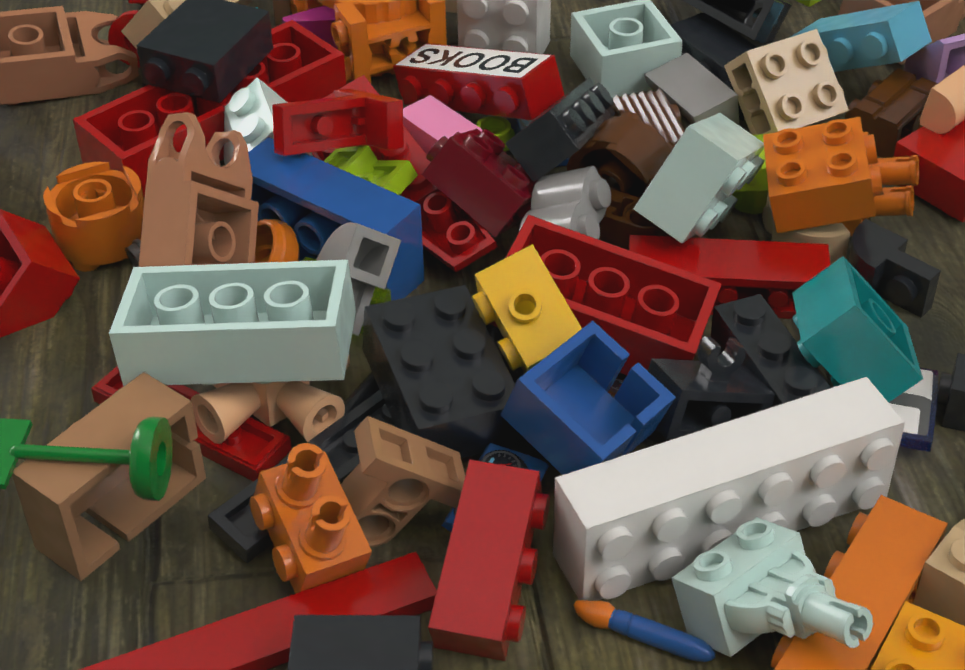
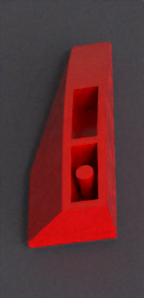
[311,75,497,272]

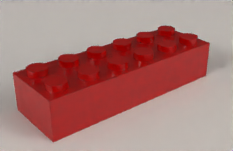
[73,20,347,198]

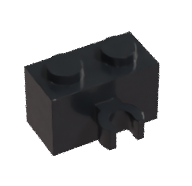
[648,336,776,440]

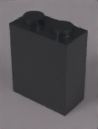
[136,0,273,103]

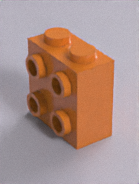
[763,117,884,233]

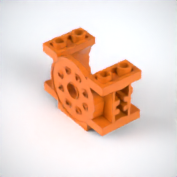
[290,0,447,84]

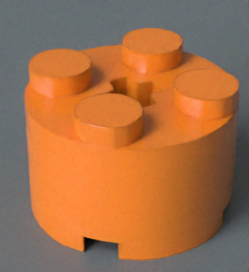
[43,162,144,272]

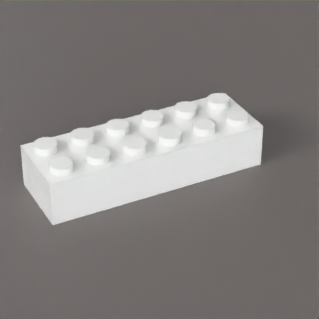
[553,377,905,601]

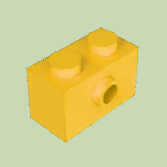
[472,244,582,374]

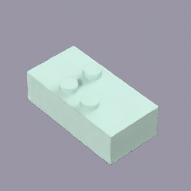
[109,260,356,386]

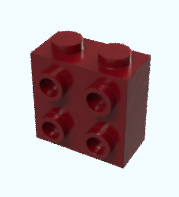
[421,129,538,237]

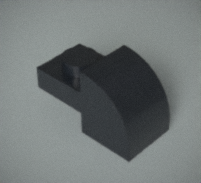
[848,219,941,318]

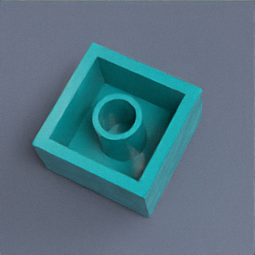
[792,256,923,402]

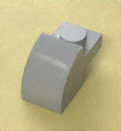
[316,222,402,336]

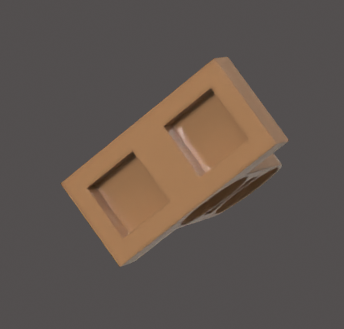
[341,416,465,547]

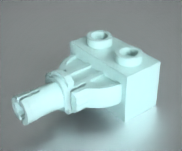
[672,517,873,657]

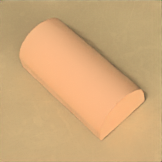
[919,65,965,134]

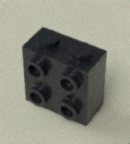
[287,615,434,670]

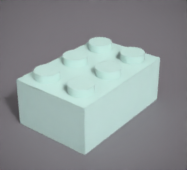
[633,113,765,243]

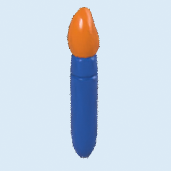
[573,600,715,662]

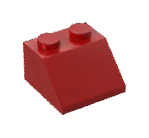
[0,209,80,338]

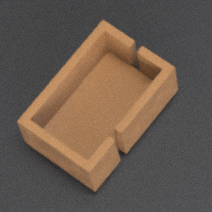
[12,372,206,581]

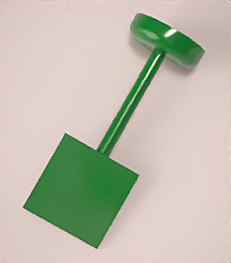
[0,416,173,501]

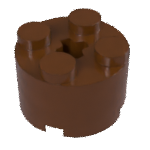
[567,112,674,198]

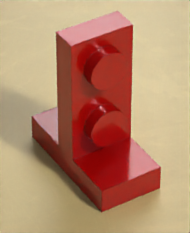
[272,88,404,156]

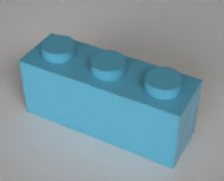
[791,1,932,72]

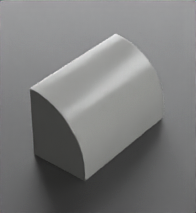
[644,53,739,125]

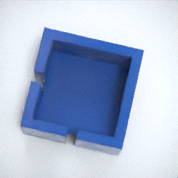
[501,321,676,475]

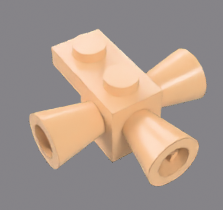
[191,355,350,444]

